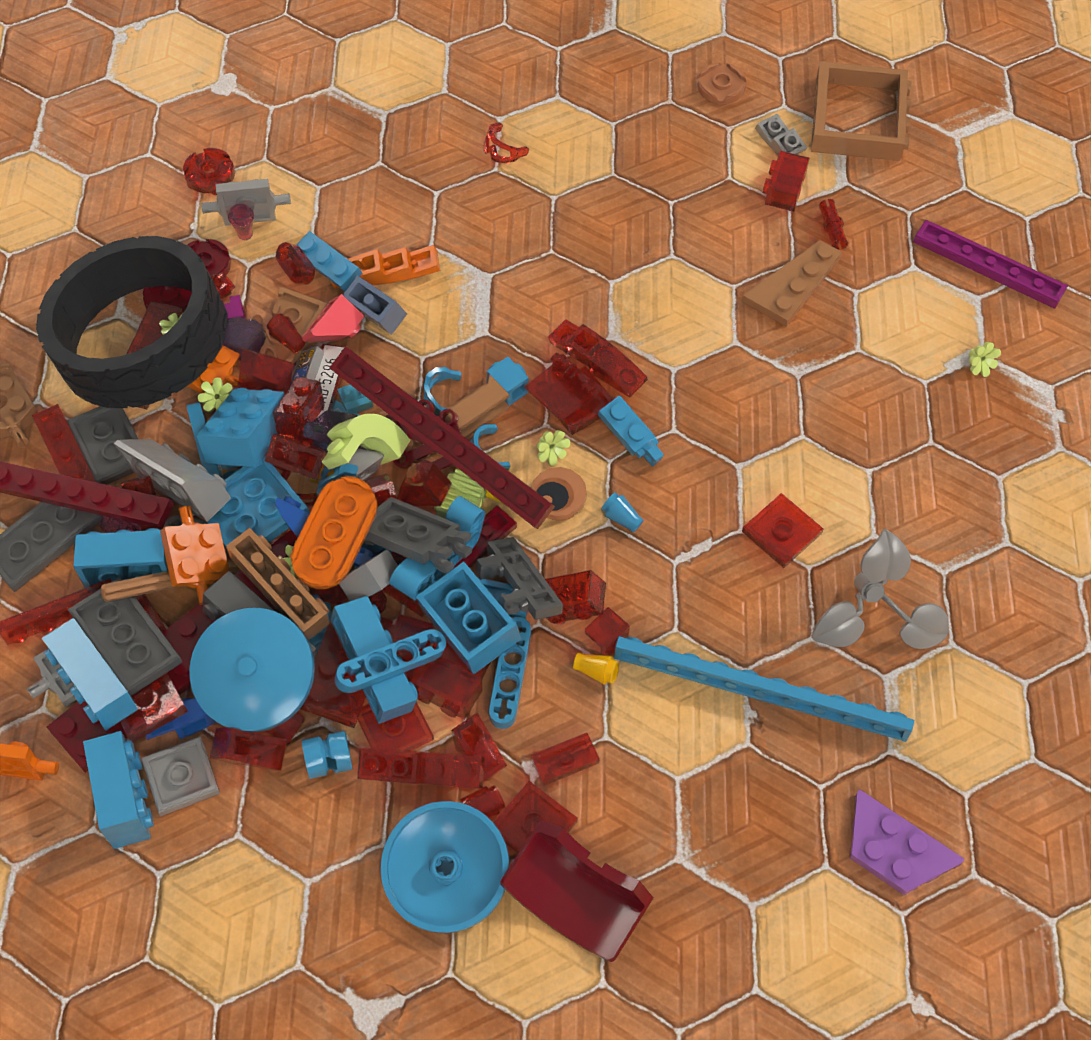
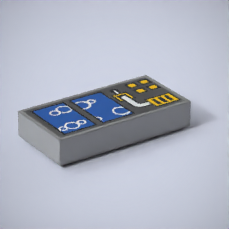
[285,346,324,402]

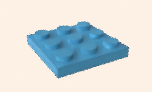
[207,456,310,548]

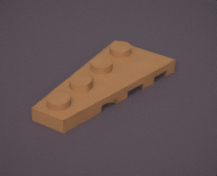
[742,240,842,327]
[253,286,327,390]

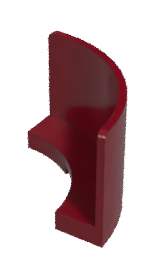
[500,820,653,962]

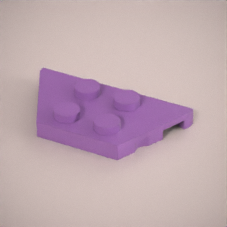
[850,790,964,895]

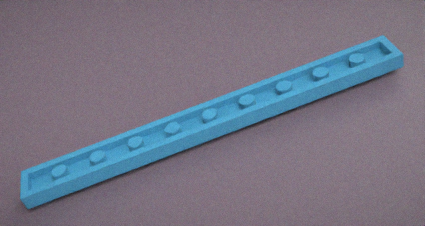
[614,636,915,742]

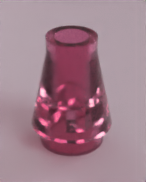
[228,204,254,240]

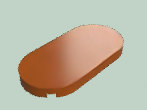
[291,476,377,589]

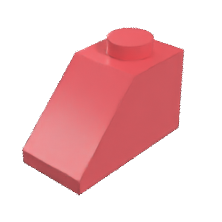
[301,294,365,342]

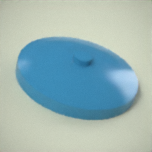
[190,608,315,732]
[381,801,510,933]

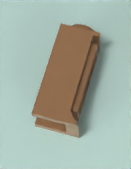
[440,375,510,438]

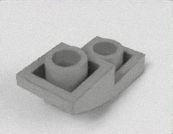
[755,114,807,160]

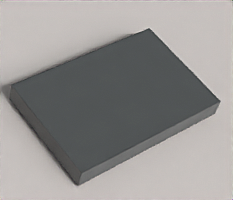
[67,406,138,485]

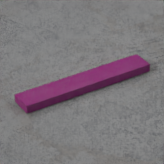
[913,220,1068,309]

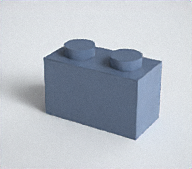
[343,276,407,335]

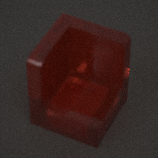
[585,607,630,656]

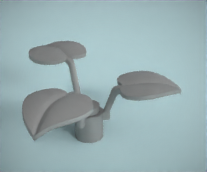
[811,529,949,649]

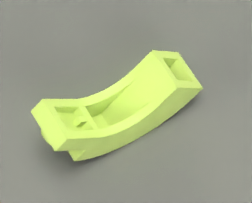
[322,414,411,470]

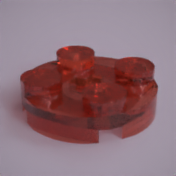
[183,148,235,195]

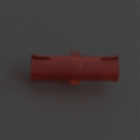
[819,199,849,250]

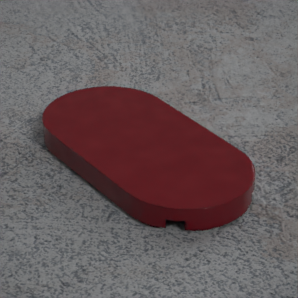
[143,239,231,320]

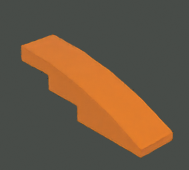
[332,245,441,288]

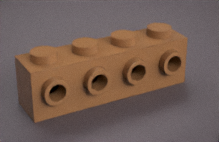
[226,528,329,641]

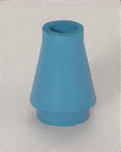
[601,492,644,533]

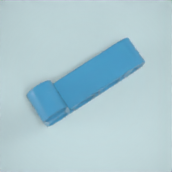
[390,496,485,601]

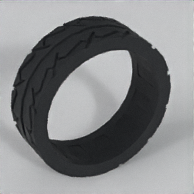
[36,236,228,408]

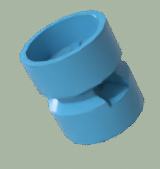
[302,731,353,779]

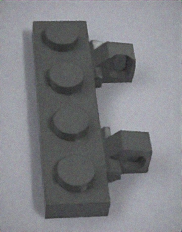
[476,537,563,620]

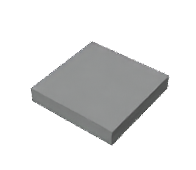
[141,736,220,816]

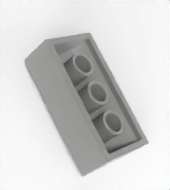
[114,439,231,522]

